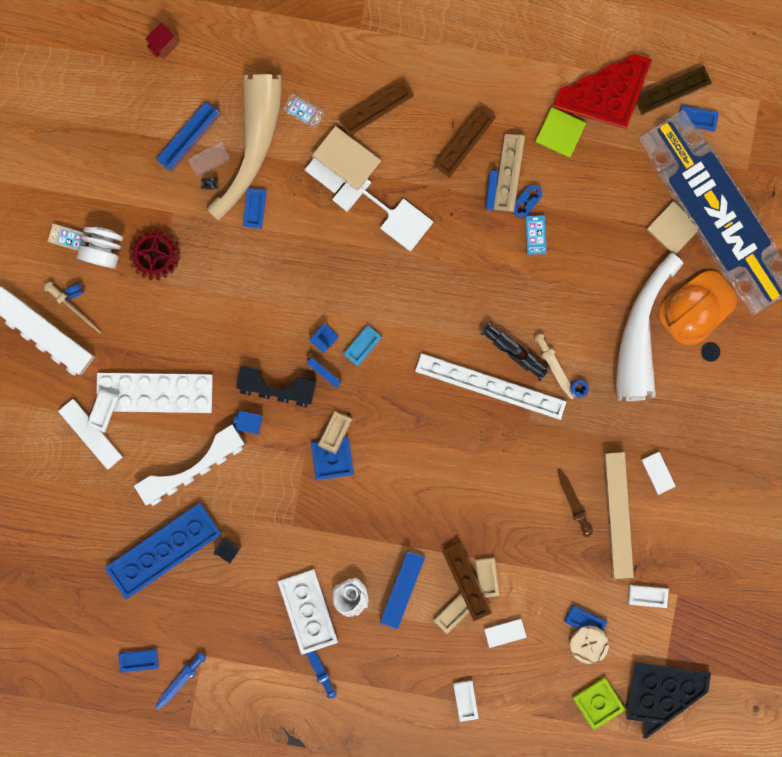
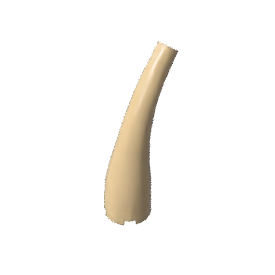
[206,74,282,221]

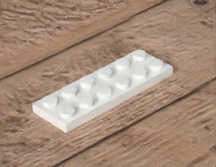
[97,373,213,413]

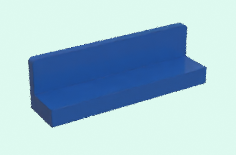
[156,102,221,173]
[380,550,425,629]

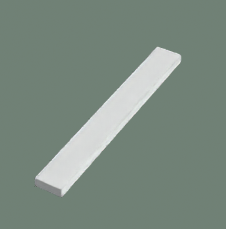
[415,353,566,420]

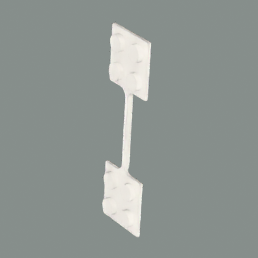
[305,159,433,252]

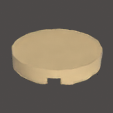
[570,625,609,664]

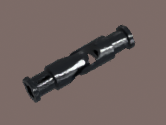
[480,321,550,381]

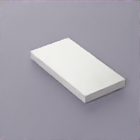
[278,569,338,655]

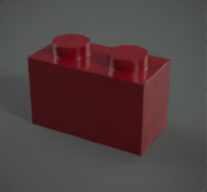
[145,22,179,60]

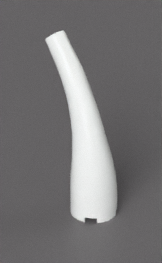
[616,253,684,401]

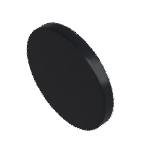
[701,343,721,362]

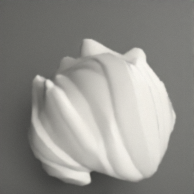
[332,578,369,617]

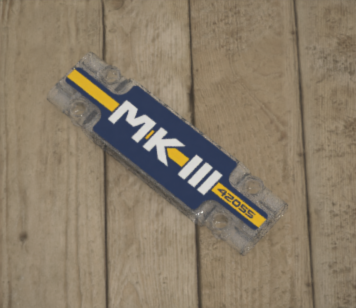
[638,110,782,316]

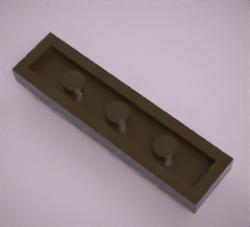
[636,66,712,116]

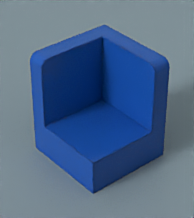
[309,323,339,353]

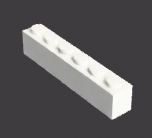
[0,287,95,376]

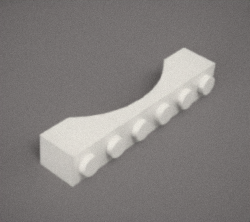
[134,425,245,506]

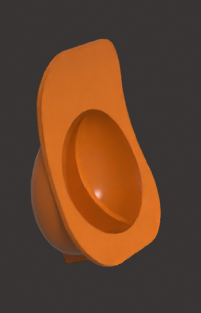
[660,271,737,345]

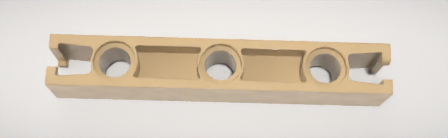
[604,452,634,579]

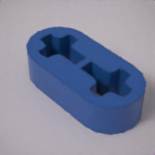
[513,185,542,218]

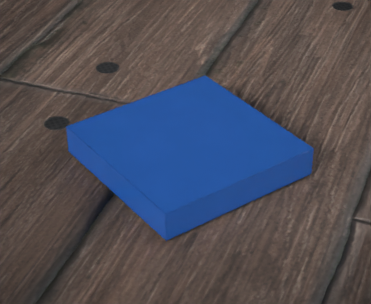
[311,437,354,481]

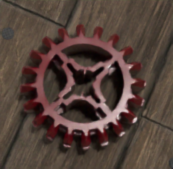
[129,229,180,281]

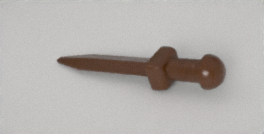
[558,469,593,537]

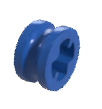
[65,284,84,300]
[570,380,589,397]

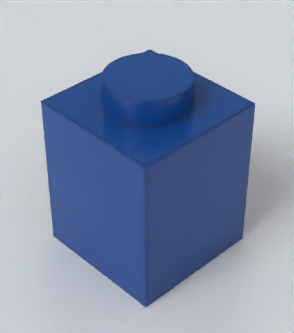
[233,411,263,435]

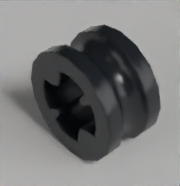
[201,178,218,190]

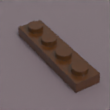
[339,79,414,137]
[434,106,496,178]
[442,543,492,621]

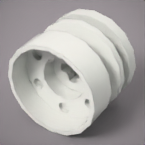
[76,227,124,269]

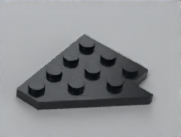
[626,661,711,739]

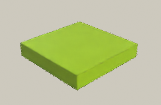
[535,107,586,158]
[572,677,626,730]

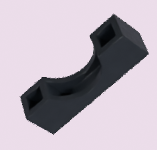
[236,366,317,407]

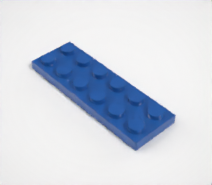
[104,503,222,600]

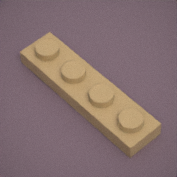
[494,134,525,212]

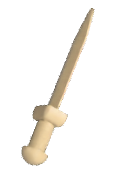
[44,282,101,333]
[534,334,574,399]

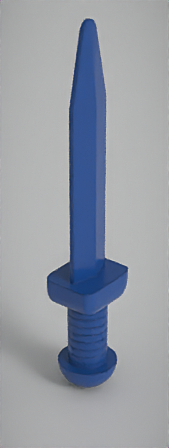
[306,651,337,699]
[155,653,206,710]

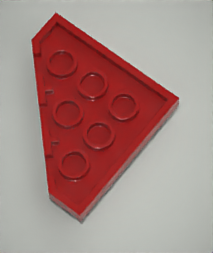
[554,54,652,130]

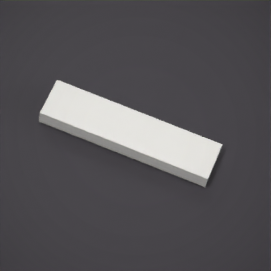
[58,399,123,470]

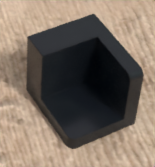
[213,537,241,564]

